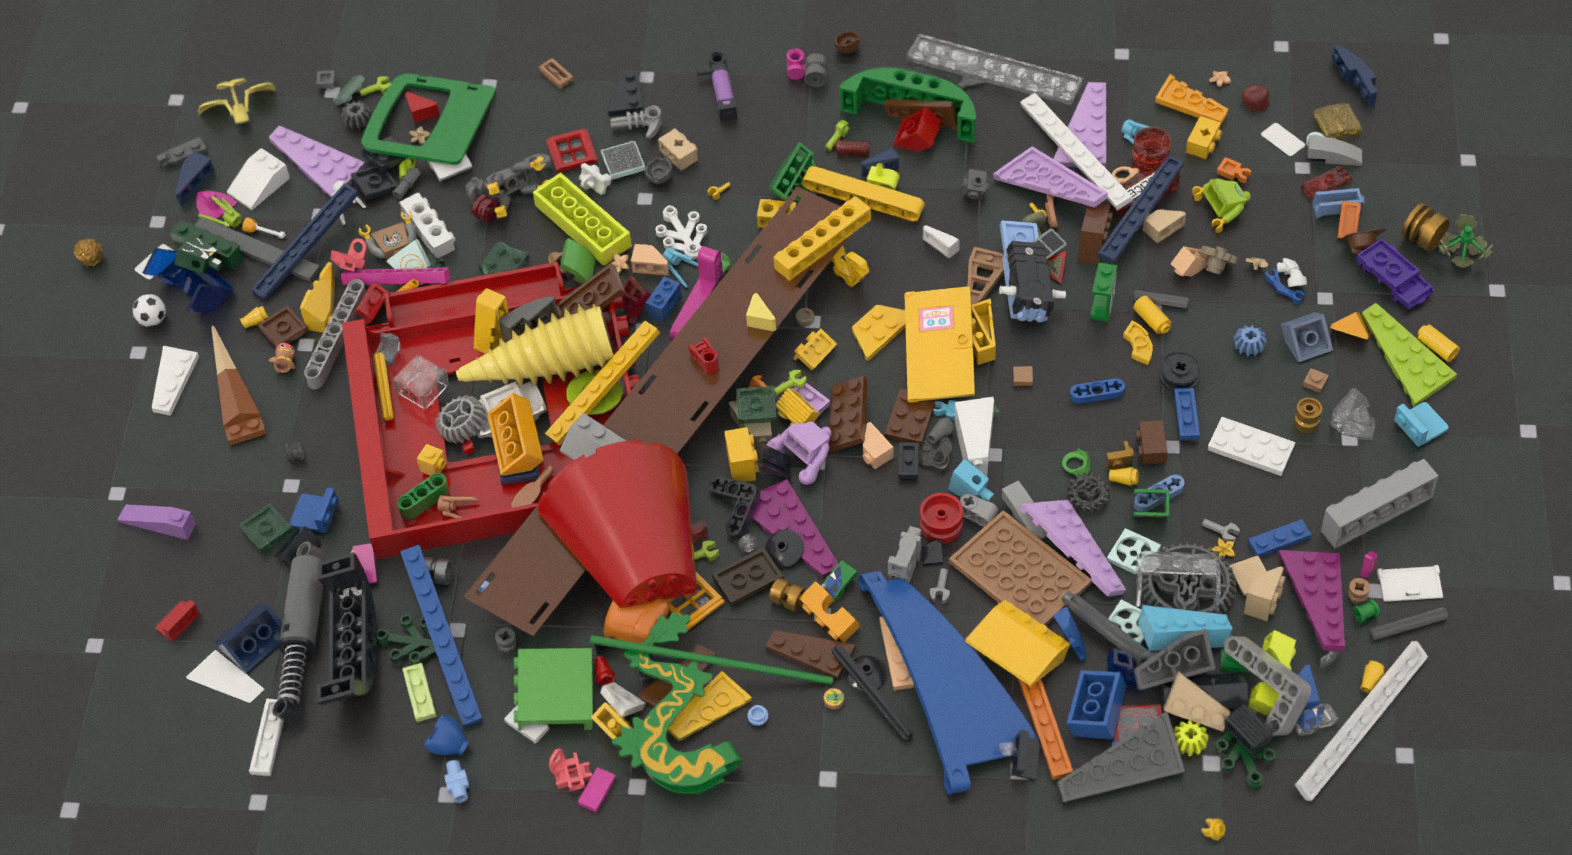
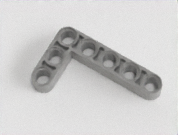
[1224,636,1311,736]

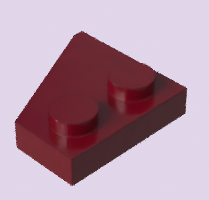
[622,276,651,324]

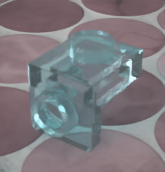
[376,333,401,365]

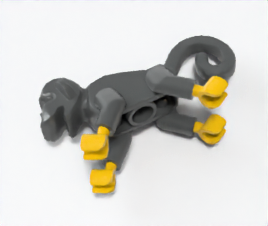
[465,154,552,219]

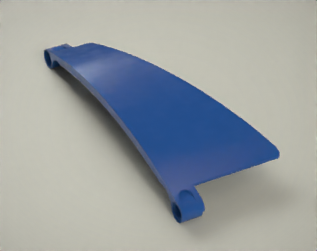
[858,571,1038,795]

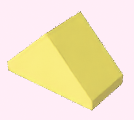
[746,293,776,331]

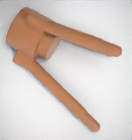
[438,495,478,519]

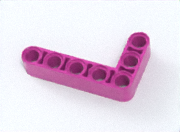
[669,246,723,340]

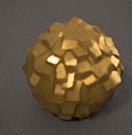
[73,238,103,267]

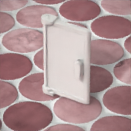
[1377,565,1443,602]

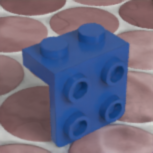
[290,487,339,533]

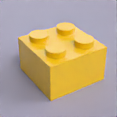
[724,427,759,482]

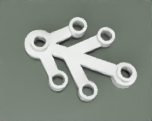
[656,206,707,260]

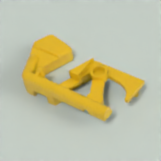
[831,245,869,287]

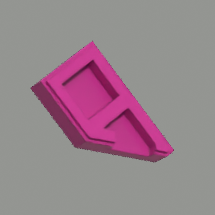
[1360,551,1378,579]

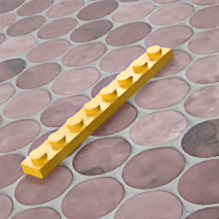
[545,321,660,446]

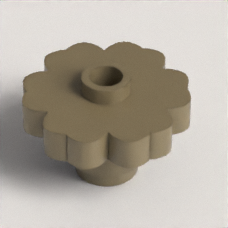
[1200,245,1238,275]

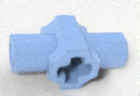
[444,760,469,803]

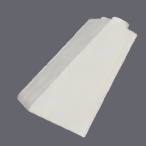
[955,397,994,476]

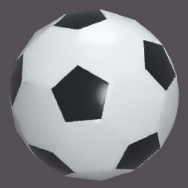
[132,294,166,327]

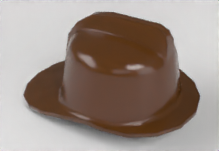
[1342,228,1386,254]

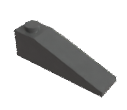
[1134,629,1216,690]

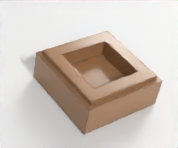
[1013,366,1033,386]

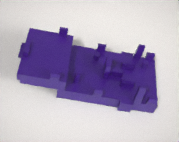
[1356,238,1434,309]

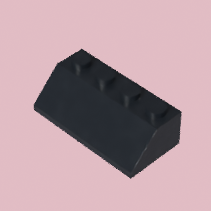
[1159,672,1249,715]

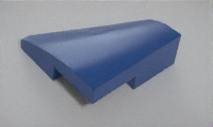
[1053,607,1086,662]

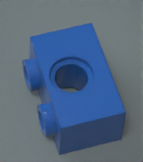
[646,277,682,323]

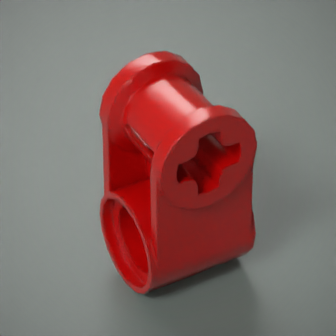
[688,338,719,374]

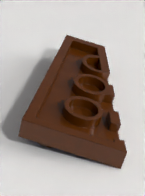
[637,644,716,708]

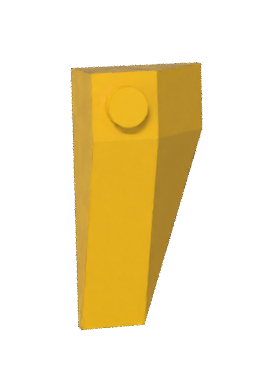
[300,262,335,333]

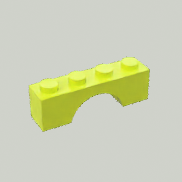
[1248,630,1296,717]

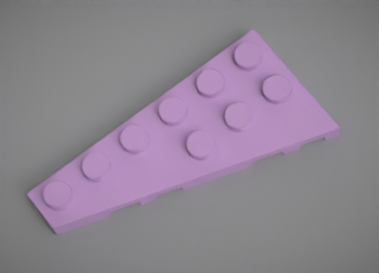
[1054,82,1106,168]
[269,126,366,197]
[993,146,1108,207]

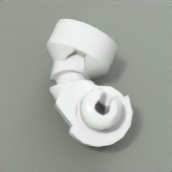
[1277,258,1307,287]

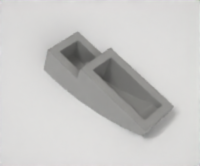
[1308,135,1362,166]
[1002,481,1047,540]

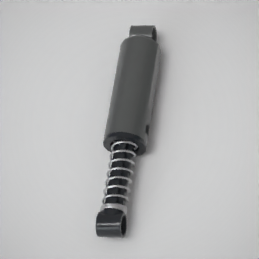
[272,542,325,724]

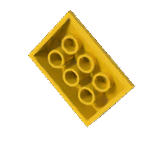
[965,600,1070,686]

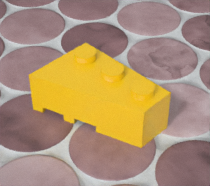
[474,288,509,354]
[971,299,996,365]

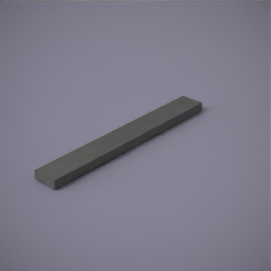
[195,217,321,282]

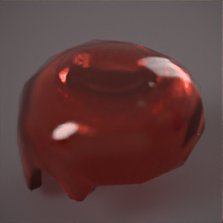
[1242,84,1270,111]

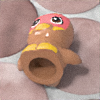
[269,343,295,373]

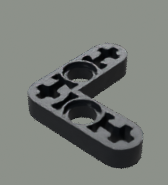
[708,476,761,539]

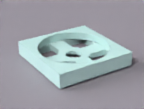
[1107,528,1161,577]
[1108,600,1144,644]

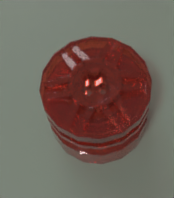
[1131,127,1172,175]

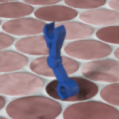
[1265,268,1305,305]

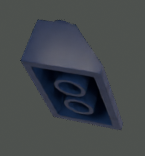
[214,603,282,673]

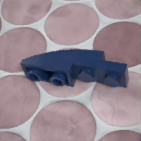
[1332,45,1378,105]

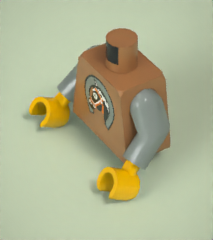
[359,210,416,263]

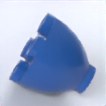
[424,714,469,755]

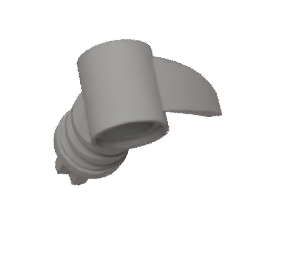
[610,106,662,139]

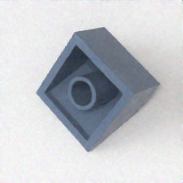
[1281,312,1333,362]

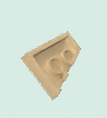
[1164,671,1231,731]

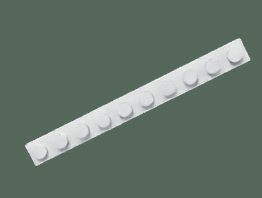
[1020,93,1132,210]
[1295,641,1428,801]

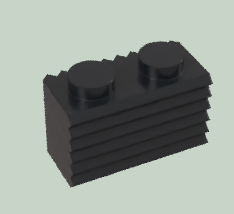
[1224,704,1273,755]

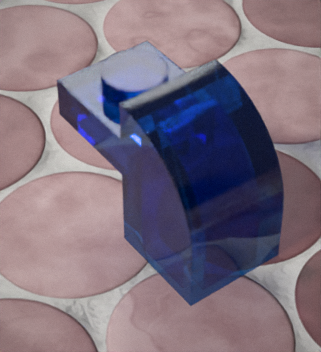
[1106,648,1138,688]

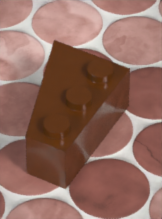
[1078,204,1113,264]

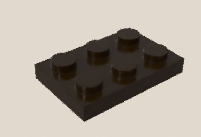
[712,547,783,607]

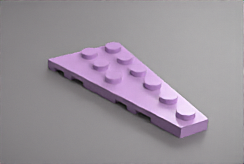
[1020,500,1126,597]

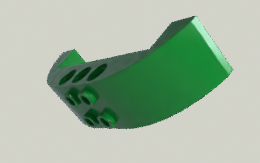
[839,68,976,143]

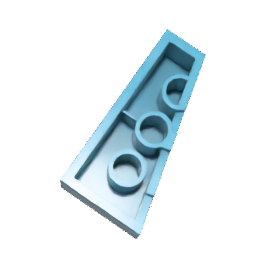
[1138,605,1232,651]

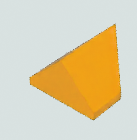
[1330,312,1370,339]

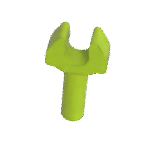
[359,76,391,96]
[825,120,850,151]
[773,370,807,396]
[694,541,719,561]

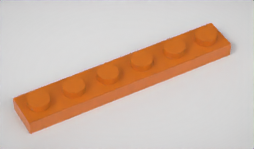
[1018,678,1073,780]

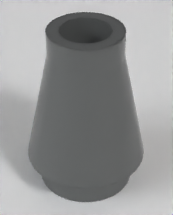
[927,418,954,444]

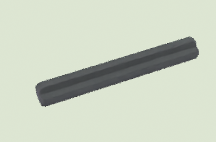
[1370,607,1448,640]

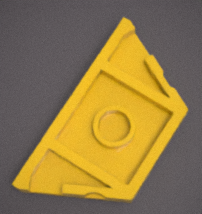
[852,305,906,361]

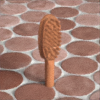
[1045,194,1058,228]
[512,466,555,508]

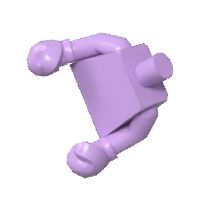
[766,422,831,485]

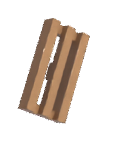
[539,58,574,90]

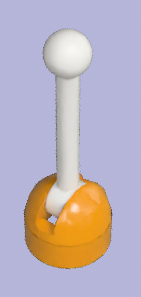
[242,218,285,239]

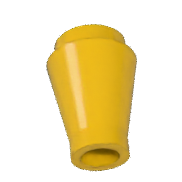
[240,306,269,329]
[1109,467,1139,486]
[1360,661,1385,693]

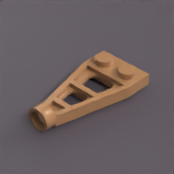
[967,247,1004,305]

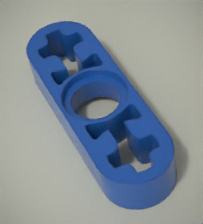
[1070,378,1125,404]

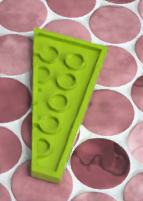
[1361,303,1457,407]

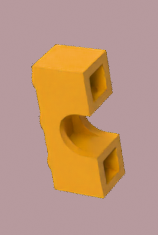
[799,581,861,643]

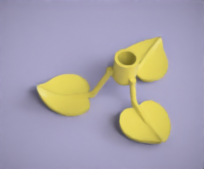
[198,78,276,124]

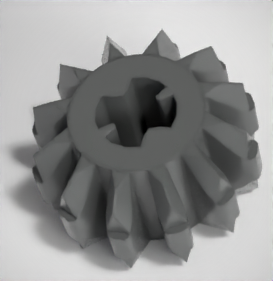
[341,100,372,130]

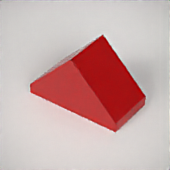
[405,92,440,123]

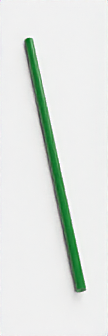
[590,635,833,685]

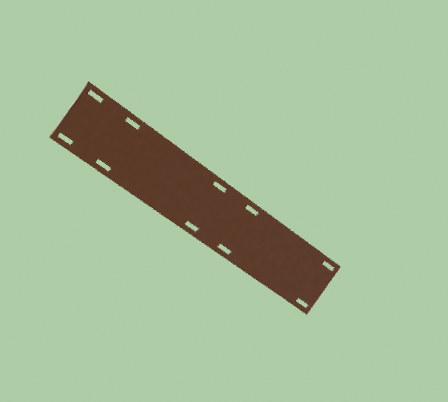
[464,187,850,636]

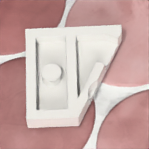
[600,682,645,717]

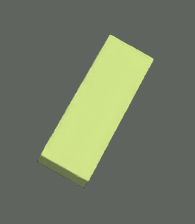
[402,663,437,722]

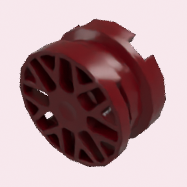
[472,194,499,223]

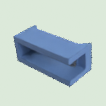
[1312,188,1365,219]

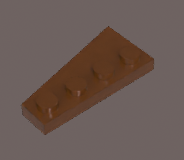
[884,99,958,131]
[765,630,856,681]

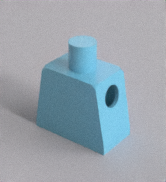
[948,459,994,503]

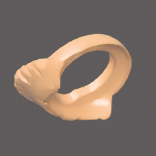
[1111,167,1139,186]

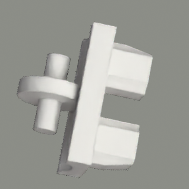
[579,163,611,195]

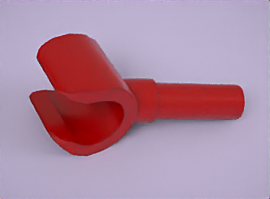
[462,439,475,455]

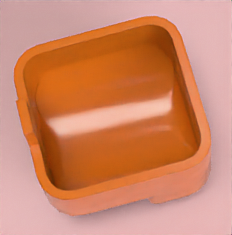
[603,597,670,646]

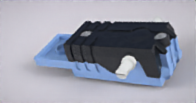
[999,220,1066,322]

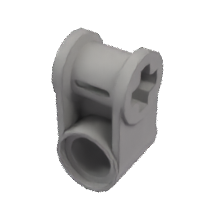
[960,493,998,527]

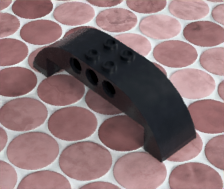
[317,552,377,705]

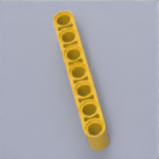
[802,166,925,221]

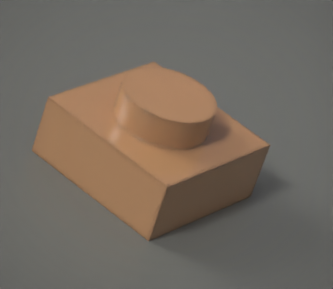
[1303,368,1329,393]

